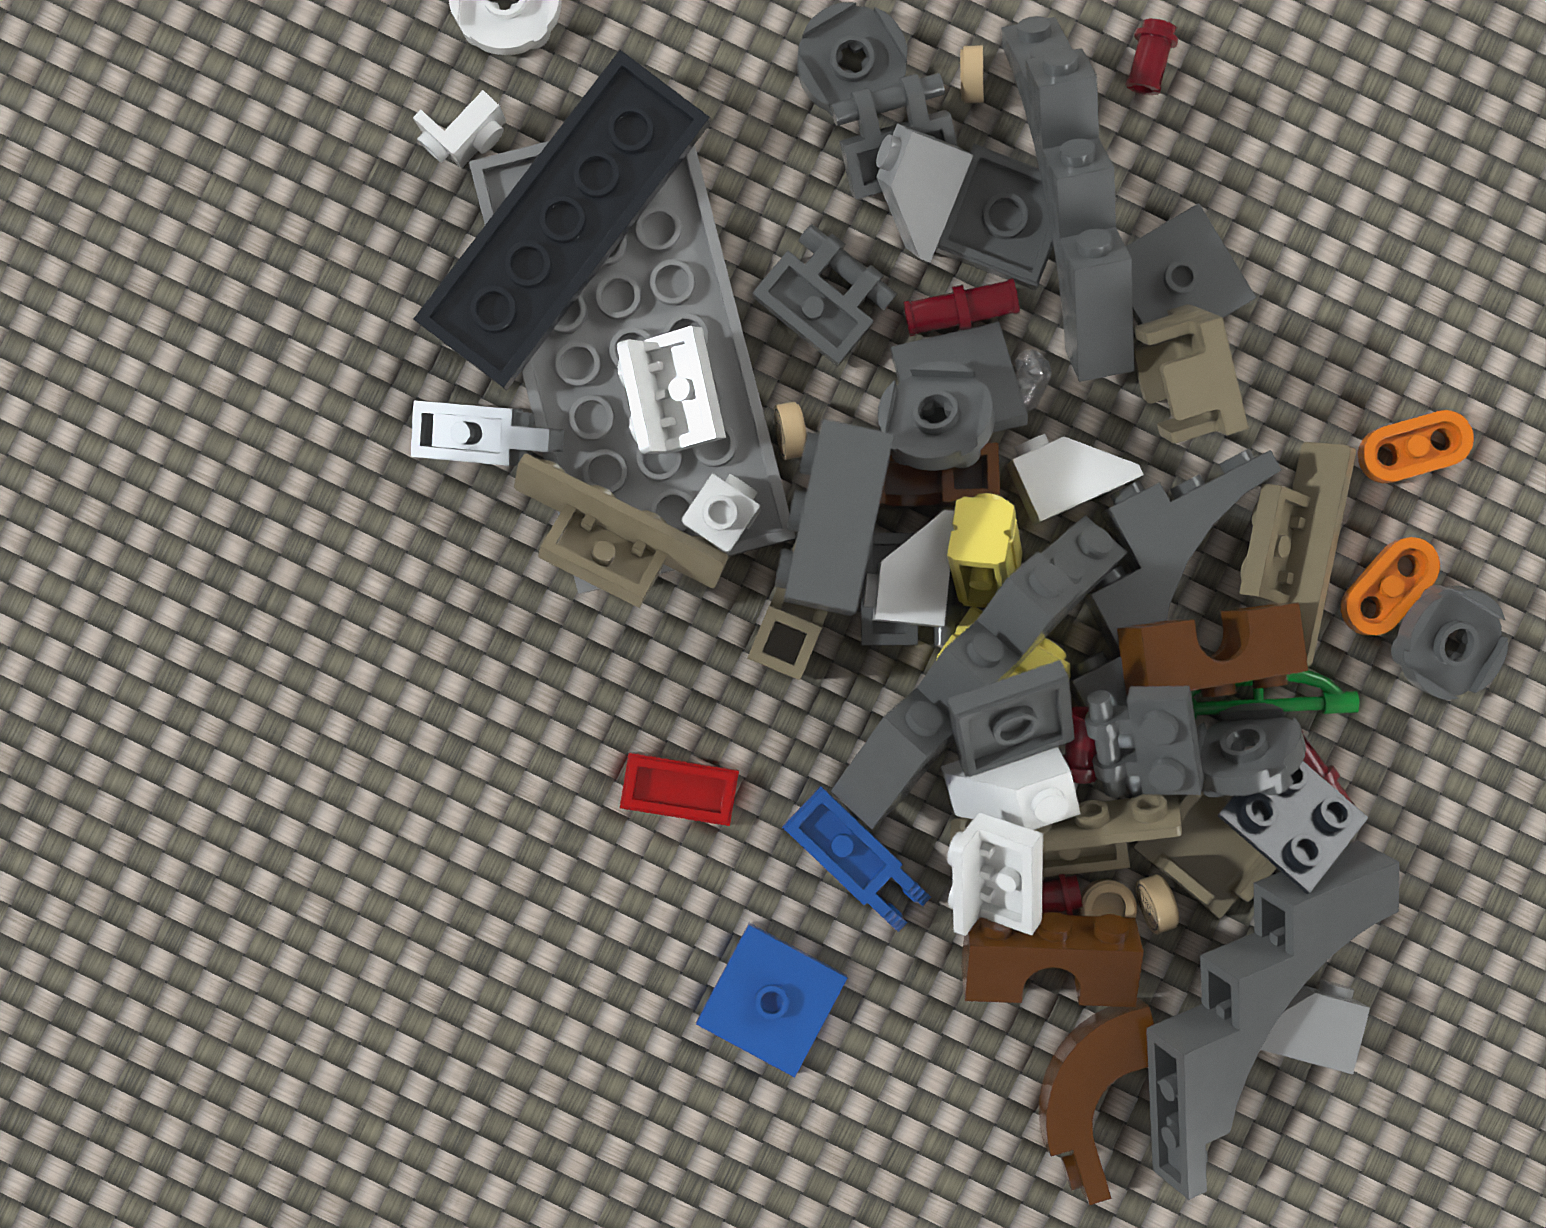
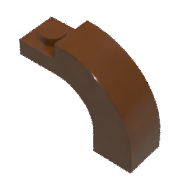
[1039,997,1155,1205]

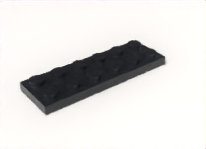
[413,50,711,391]

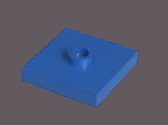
[696,923,848,1078]

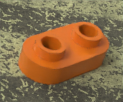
[1358,410,1474,483]
[1341,537,1440,635]

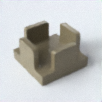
[1133,304,1249,443]
[1130,791,1276,919]

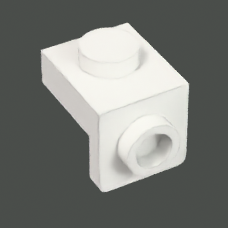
[413,90,507,168]
[682,473,761,552]

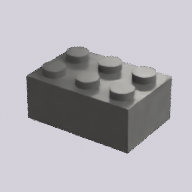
[775,419,894,616]

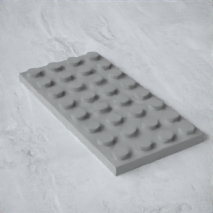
[469,141,796,594]

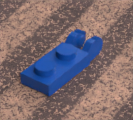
[782,786,931,932]

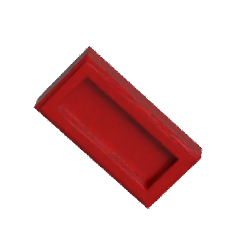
[620,752,739,826]

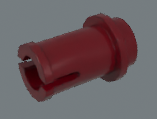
[1125,18,1179,95]
[1063,706,1097,784]
[1042,874,1083,915]

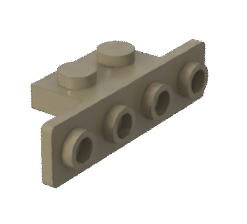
[1239,442,1356,667]
[514,454,728,608]
[950,794,1183,877]

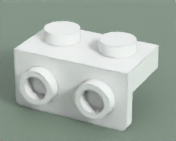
[617,326,726,454]
[947,813,1043,936]

